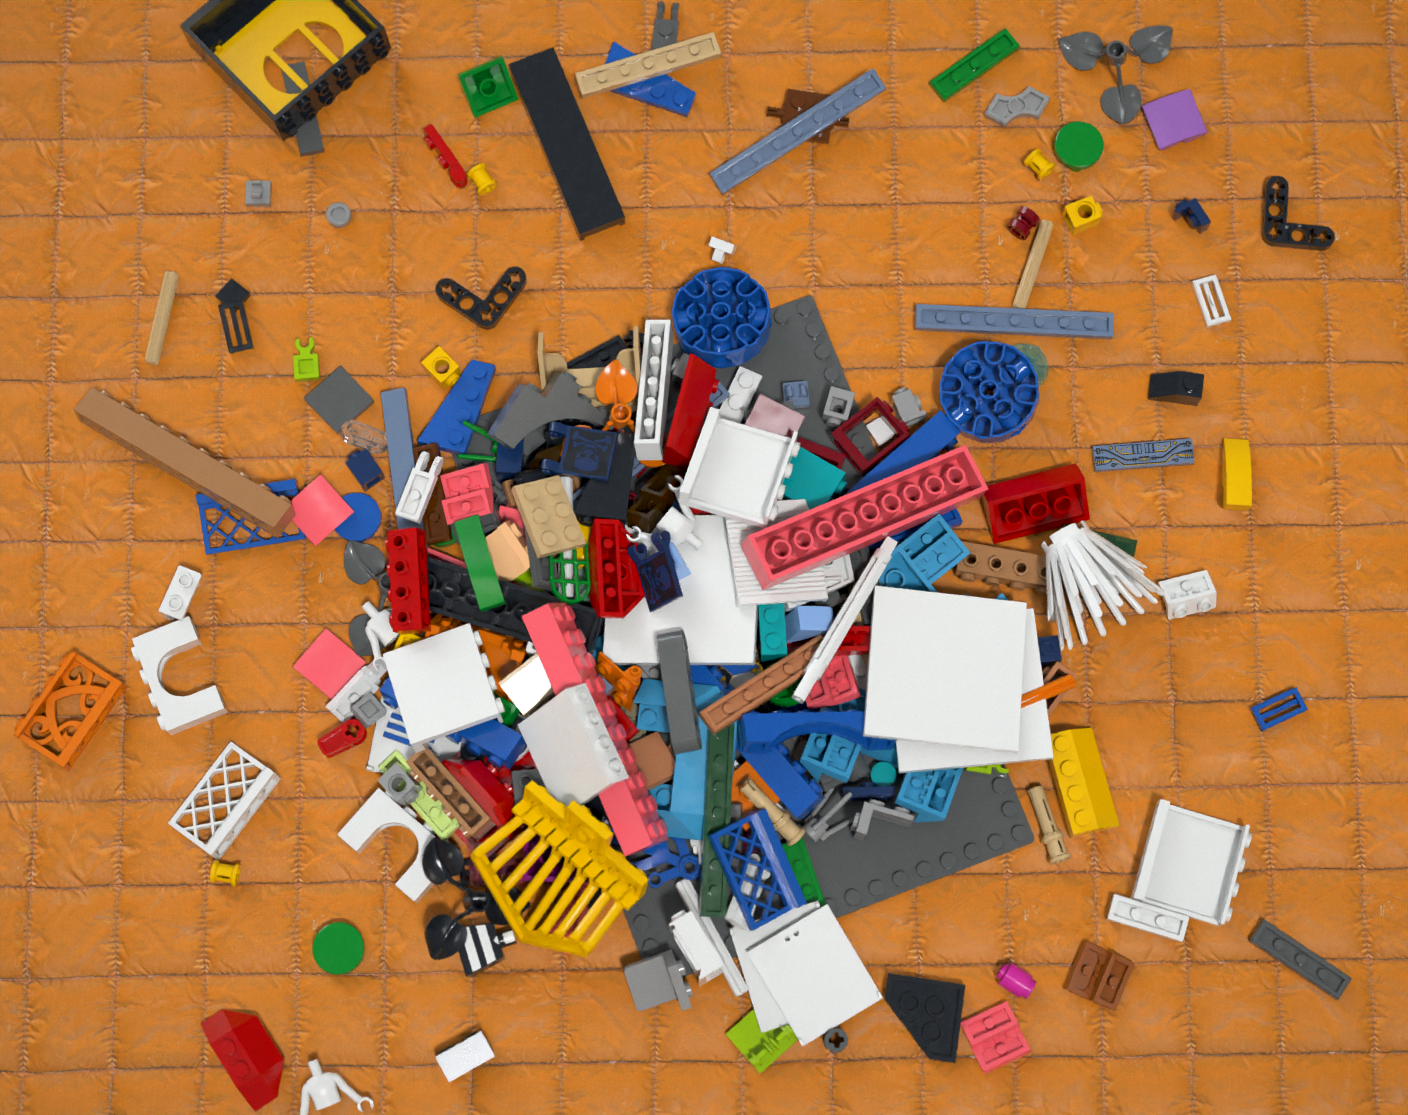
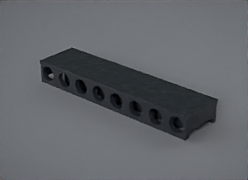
[508,47,625,241]
[427,557,604,656]

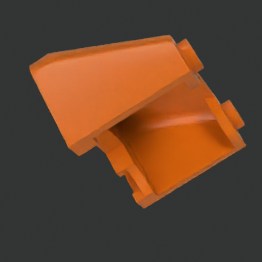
[424,614,529,704]

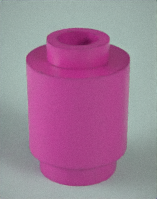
[996,962,1037,999]

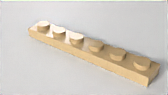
[575,32,721,98]

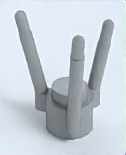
[803,788,853,842]

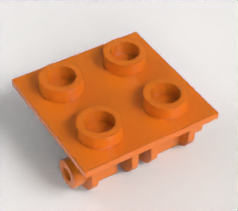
[595,651,642,712]

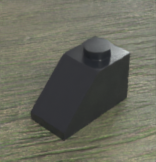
[1148,371,1204,406]

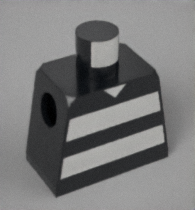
[458,923,517,978]

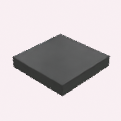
[304,366,375,435]

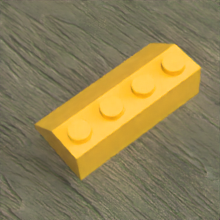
[1048,728,1120,839]

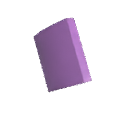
[1142,89,1208,151]

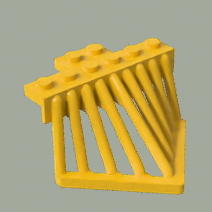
[470,780,649,958]

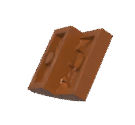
[1063,941,1135,1011]

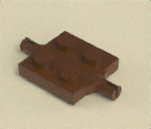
[767,89,850,145]

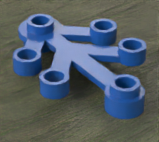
[610,828,701,889]

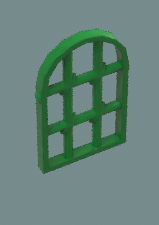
[548,542,591,604]

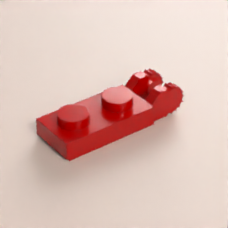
[423,124,468,189]

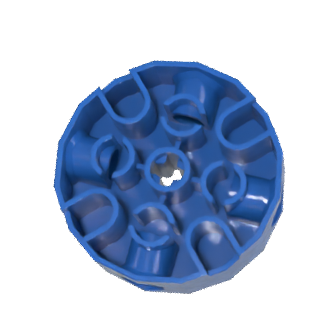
[671,267,772,369]
[940,341,1039,443]

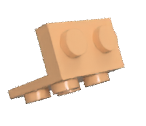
[486,520,530,582]

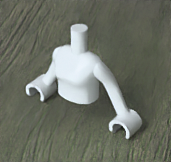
[626,476,703,550]
[362,601,432,675]
[300,1059,373,1115]

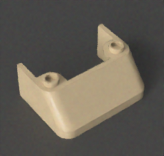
[538,326,641,413]

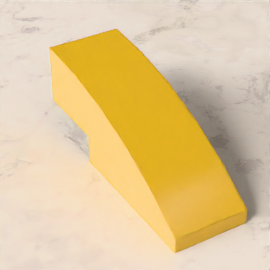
[1222,438,1252,511]

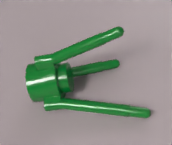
[458,421,498,463]

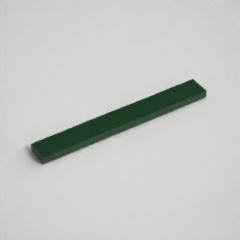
[699,722,735,917]

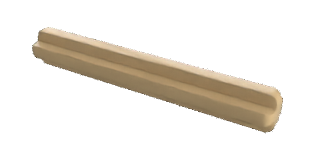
[1012,220,1054,309]
[145,271,179,365]

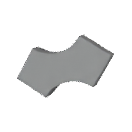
[984,86,1050,128]

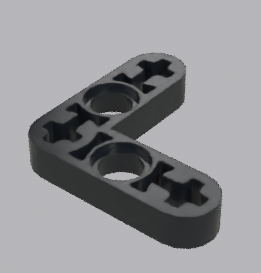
[1262,176,1335,251]
[436,267,527,330]

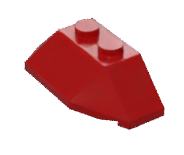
[588,519,644,619]
[441,759,516,841]
[201,1009,285,1112]

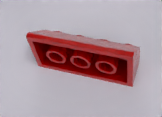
[662,354,719,469]
[981,463,1090,544]

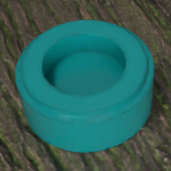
[870,762,896,787]

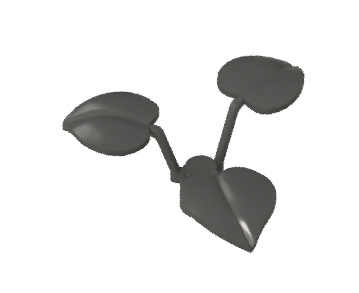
[1060,25,1173,124]
[344,540,391,656]

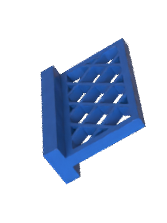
[196,479,306,555]
[709,809,807,931]

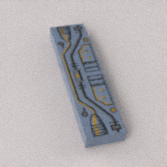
[1092,438,1195,472]

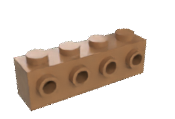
[954,541,1047,595]
[406,744,496,841]

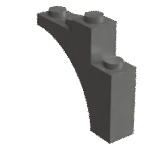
[487,371,614,449]

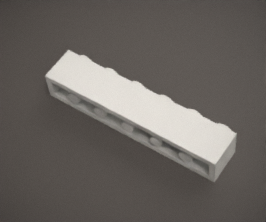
[634,320,674,460]

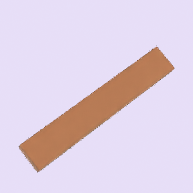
[699,634,837,735]

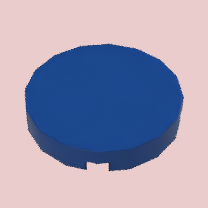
[335,493,382,543]

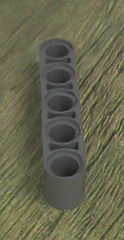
[657,630,702,755]

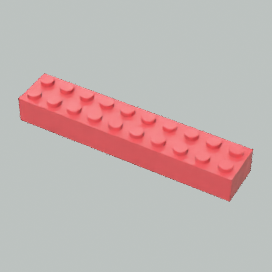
[740,445,988,590]
[522,603,668,856]

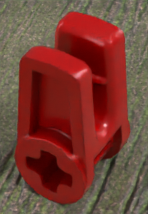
[317,719,367,758]

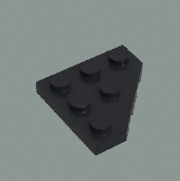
[884,973,966,1064]

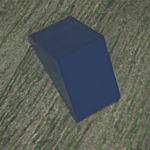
[496,438,524,483]

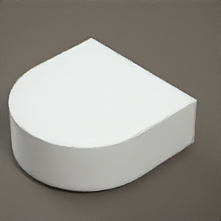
[866,418,895,448]

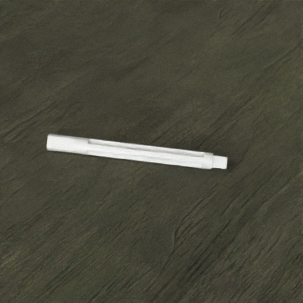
[791,536,898,704]

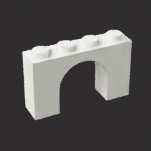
[131,616,228,735]
[337,788,450,904]

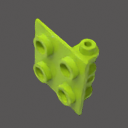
[726,1009,798,1074]

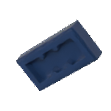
[842,782,895,801]

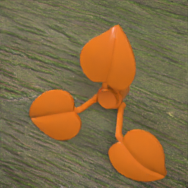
[560,360,669,468]

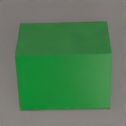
[457,56,519,118]

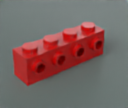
[385,527,431,635]

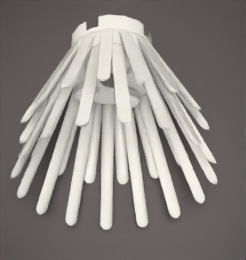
[1041,520,1165,651]

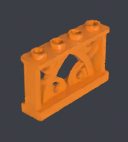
[14,651,127,771]

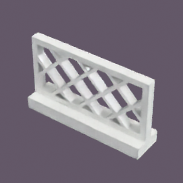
[168,742,281,860]

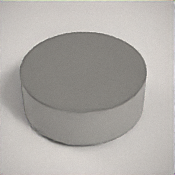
[326,203,351,228]

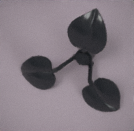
[422,837,531,960]

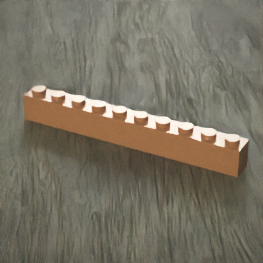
[73,387,295,538]

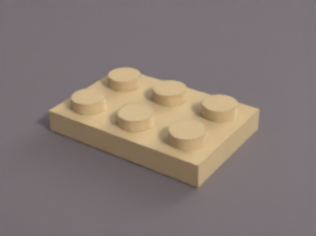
[511,475,586,559]

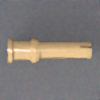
[738,778,805,846]
[1028,786,1072,865]

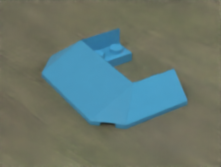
[879,514,1008,601]
[633,679,739,840]
[800,688,963,823]

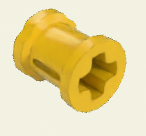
[1023,148,1056,181]
[467,163,498,196]
[210,860,241,887]

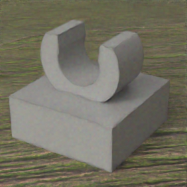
[245,180,272,207]
[350,693,387,729]

